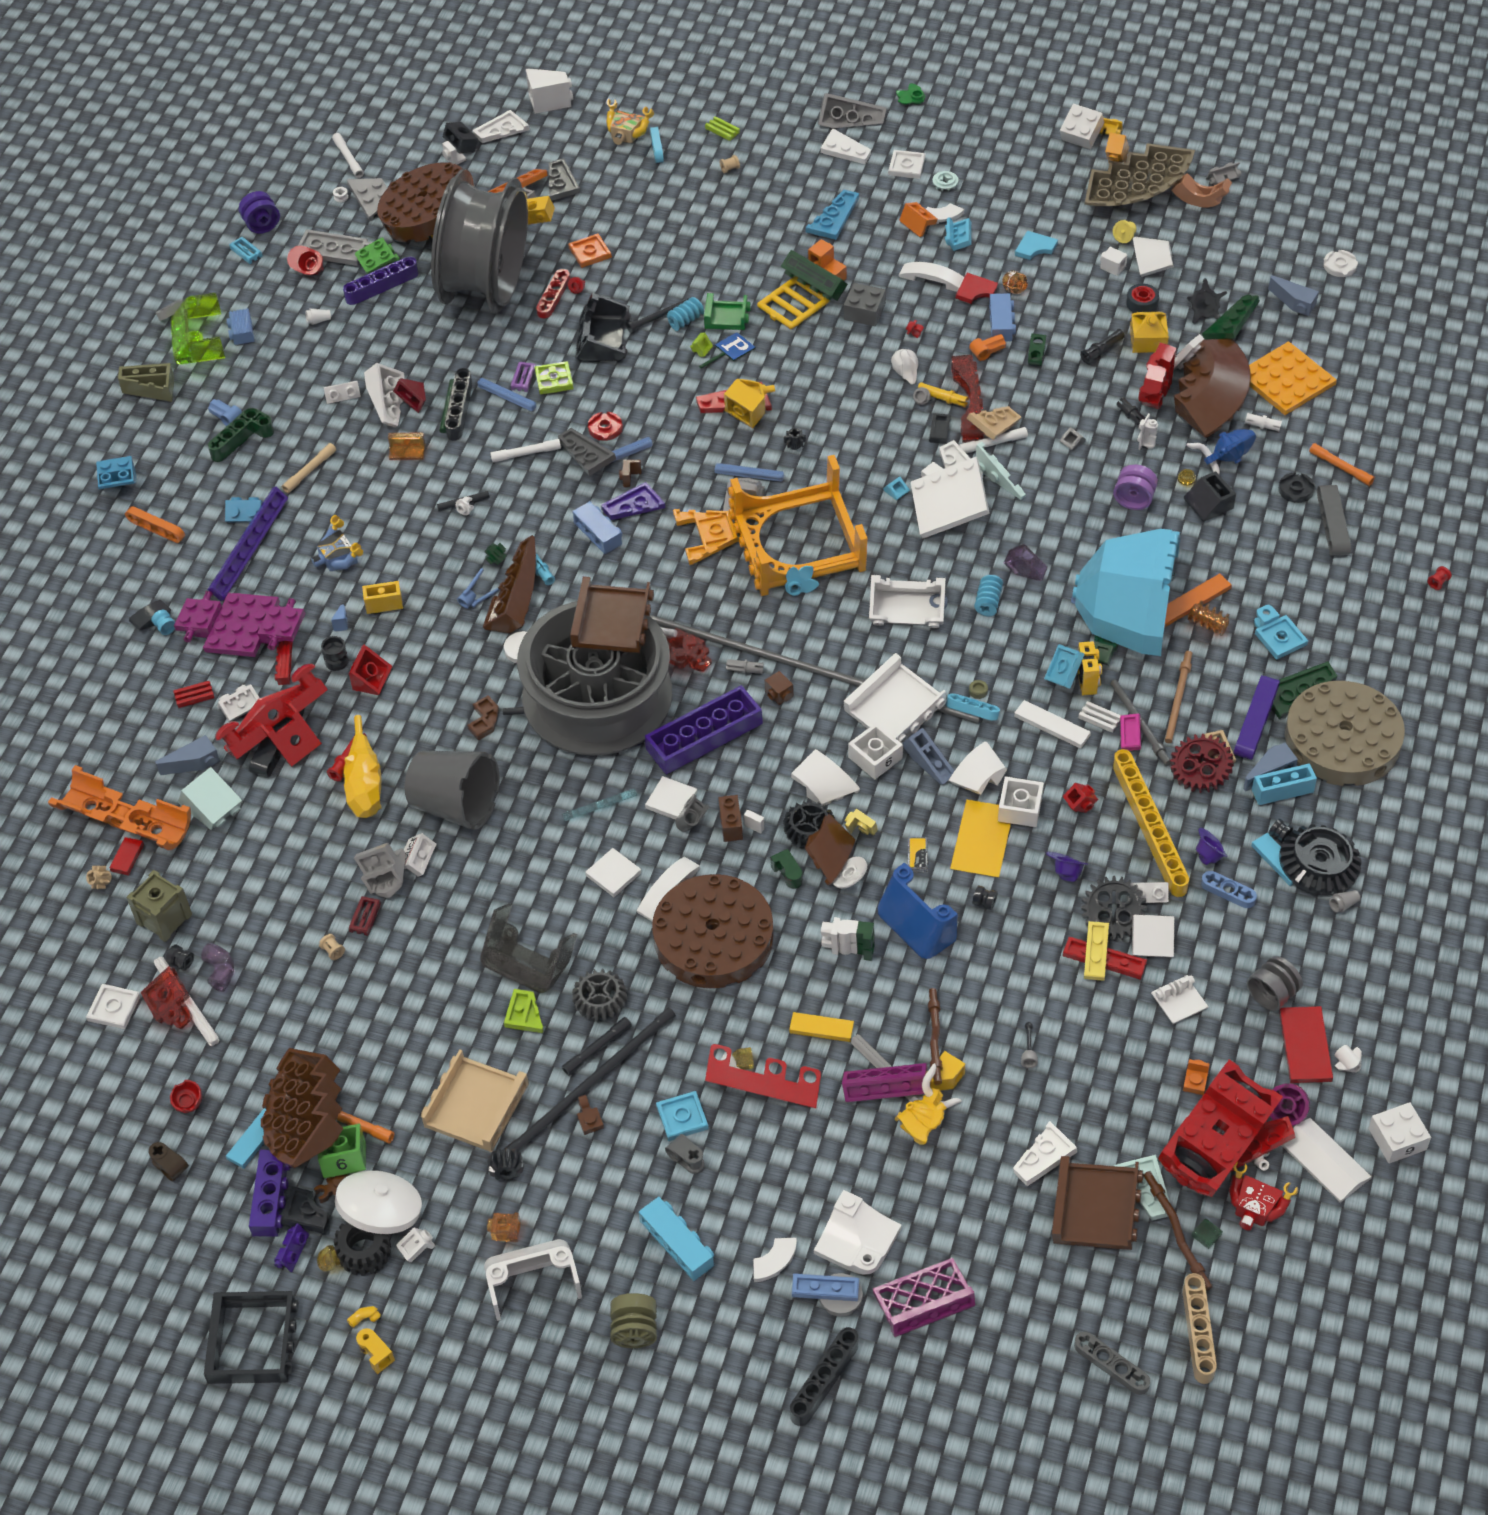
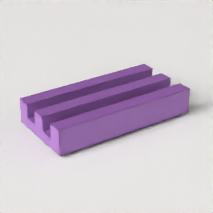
[511,362,536,392]

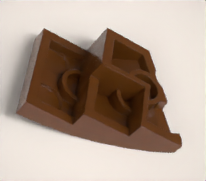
[805,814,856,885]

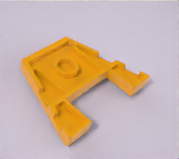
[673,509,738,565]

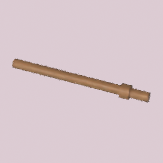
[1165,651,1193,743]

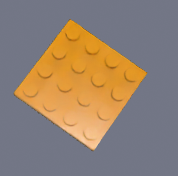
[1249,341,1337,415]

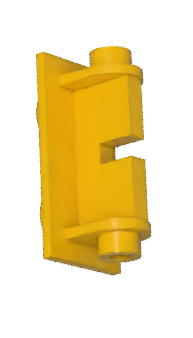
[1099,118,1123,135]

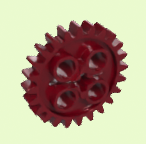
[1170,733,1234,793]

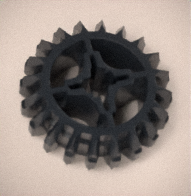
[783,800,835,848]

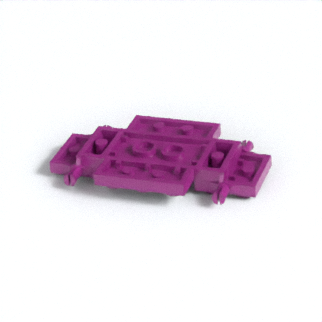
[174,591,306,657]

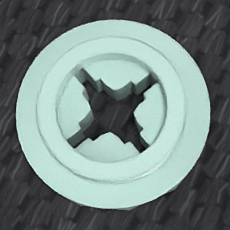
[933,171,958,191]

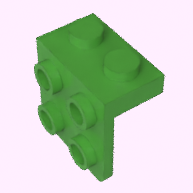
[355,237,400,274]

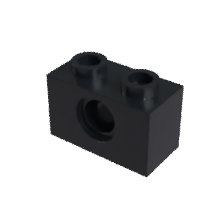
[442,122,478,153]

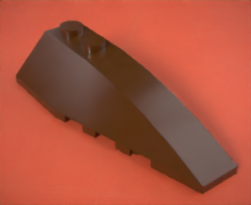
[482,535,536,633]

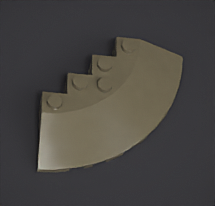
[1084,143,1195,206]

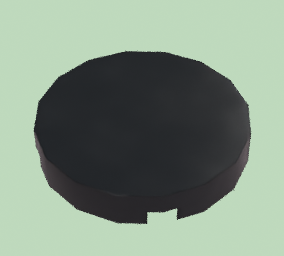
[1278,473,1315,503]

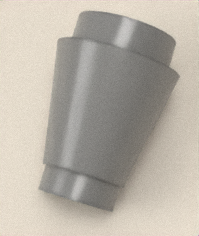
[1329,890,1360,913]

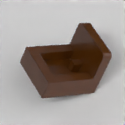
[619,460,642,488]

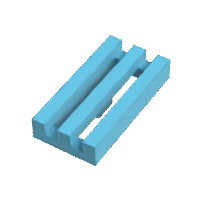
[229,237,263,264]

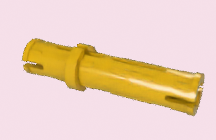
[918,382,969,408]

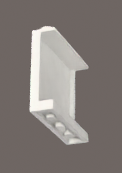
[844,653,946,743]

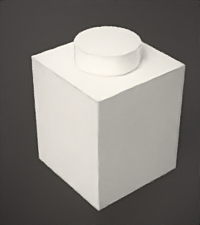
[1100,247,1127,276]

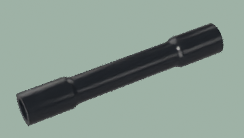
[562,1017,632,1076]

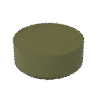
[969,680,988,699]

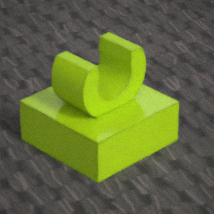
[690,333,713,357]

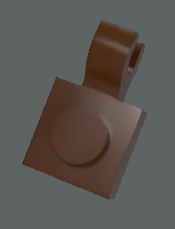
[577,1095,604,1135]

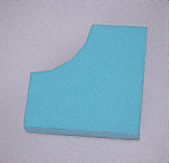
[1015,231,1058,260]

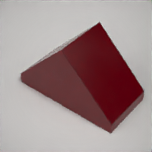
[393,378,426,413]

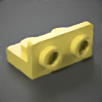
[845,809,878,836]

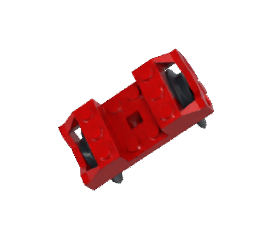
[1158,1059,1283,1197]

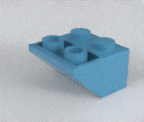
[96,456,137,489]

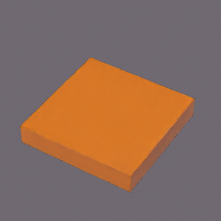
[568,234,612,268]

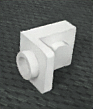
[396,1227,435,1262]

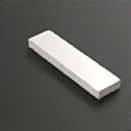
[1014,700,1091,749]

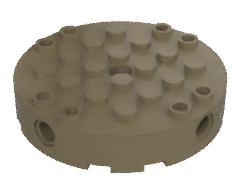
[1284,681,1405,786]

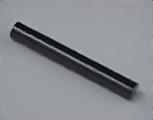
[437,491,490,511]

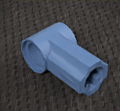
[208,399,242,426]

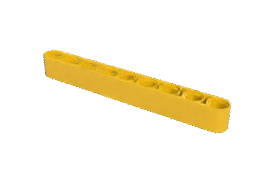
[1113,749,1189,897]

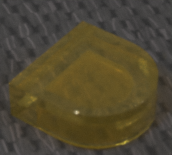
[732,1047,754,1070]
[317,1245,341,1271]

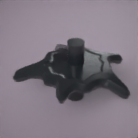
[1187,278,1227,324]

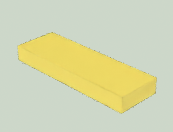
[1084,921,1109,981]

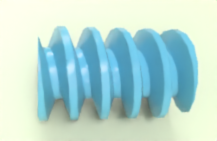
[667,297,704,331]
[974,575,1003,616]

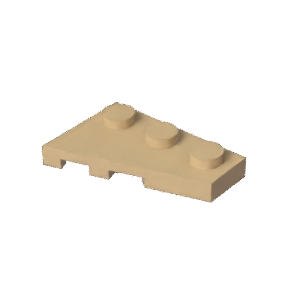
[967,406,1022,440]

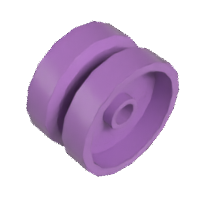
[1113,464,1158,510]

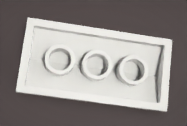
[1281,1118,1371,1203]

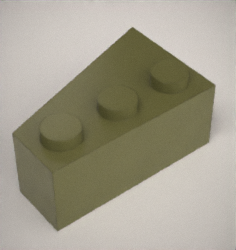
[118,363,174,402]

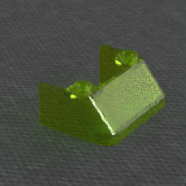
[171,293,225,364]

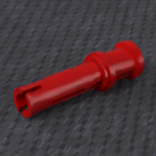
[326,733,367,781]

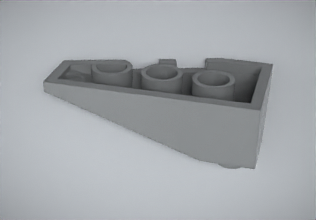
[818,93,887,128]

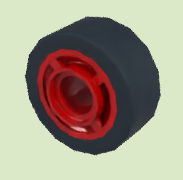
[1126,284,1159,313]

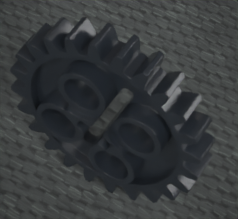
[1081,875,1147,941]

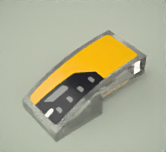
[908,837,928,872]

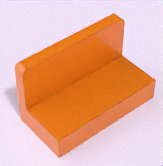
[899,202,938,237]

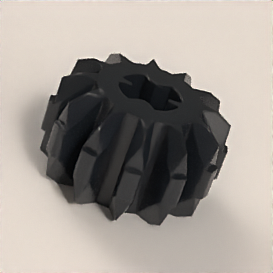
[487,1148,524,1181]

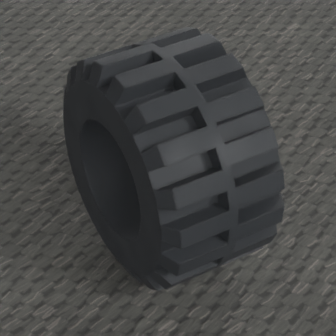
[333,1221,391,1276]

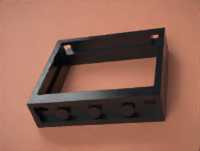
[204,1291,299,1384]

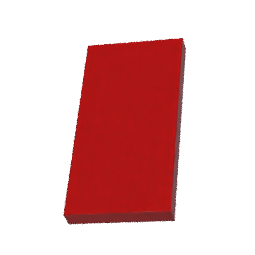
[1279,1006,1333,1083]

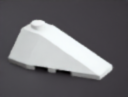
[364,363,405,428]

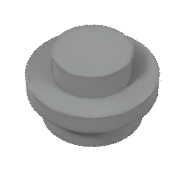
[913,387,930,405]

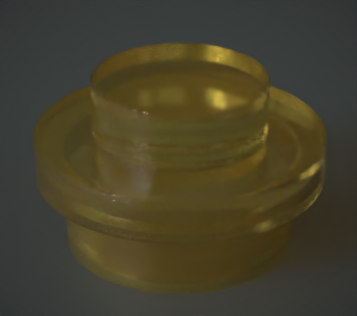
[1178,469,1196,486]

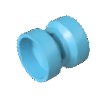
[152,610,175,635]

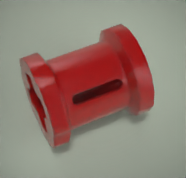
[1427,566,1452,590]

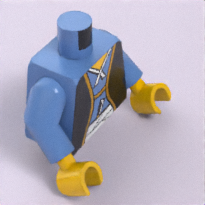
[311,515,363,571]

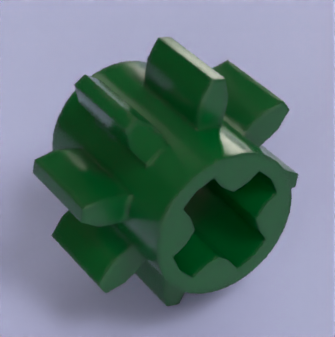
[484,543,507,565]

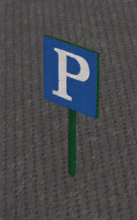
[699,332,756,368]

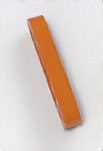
[125,506,185,543]

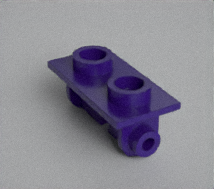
[274,1223,309,1272]

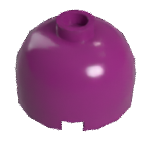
[1270,1083,1310,1126]

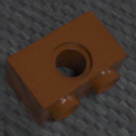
[718,795,743,842]

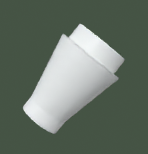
[305,308,331,325]

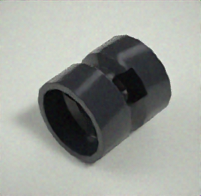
[321,636,349,671]

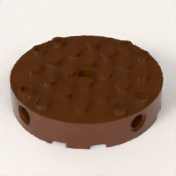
[377,162,463,242]
[652,874,774,988]

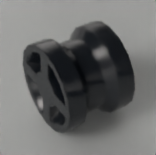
[1269,819,1293,844]

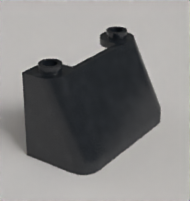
[575,292,631,361]

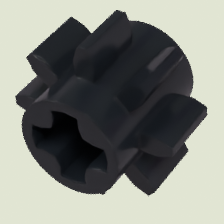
[784,428,806,450]

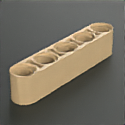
[1183,1273,1217,1384]

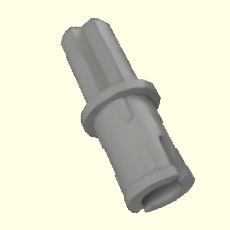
[726,659,764,675]

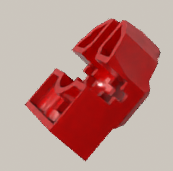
[1138,343,1177,409]

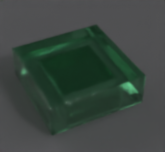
[1191,1218,1223,1249]

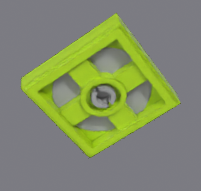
[534,361,574,395]

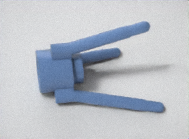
[457,568,500,608]

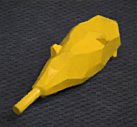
[343,715,382,818]

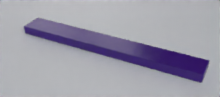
[207,486,288,601]

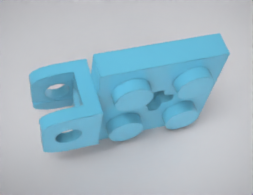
[1254,605,1308,660]

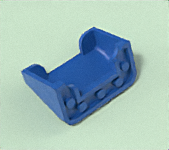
[878,862,958,959]

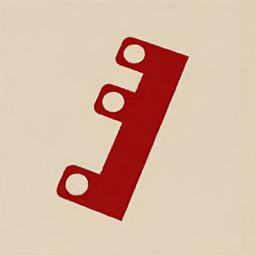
[705,1044,821,1108]

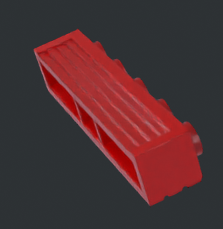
[275,641,293,685]

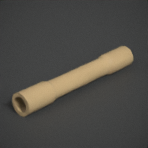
[281,443,336,494]

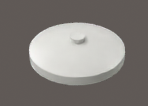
[335,1171,422,1234]

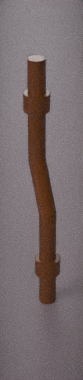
[928,988,943,1085]
[1143,1171,1213,1291]

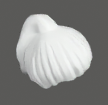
[891,349,918,385]

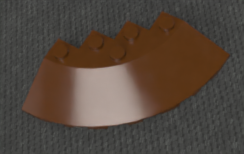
[1174,339,1251,438]
[261,1048,344,1168]

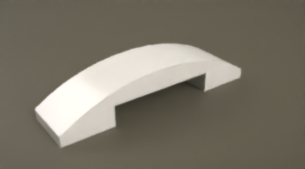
[899,262,964,292]
[637,857,700,921]

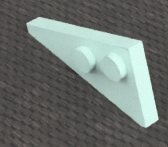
[976,441,1026,500]

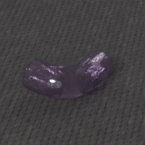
[201,943,234,992]

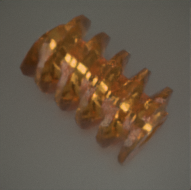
[1188,600,1230,636]

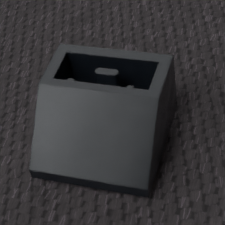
[1184,471,1236,522]

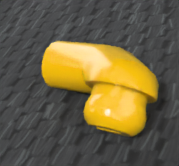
[347,1306,381,1328]

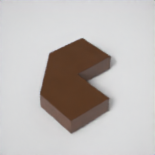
[467,695,499,741]

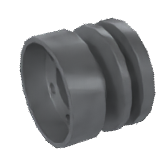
[1246,956,1303,1011]

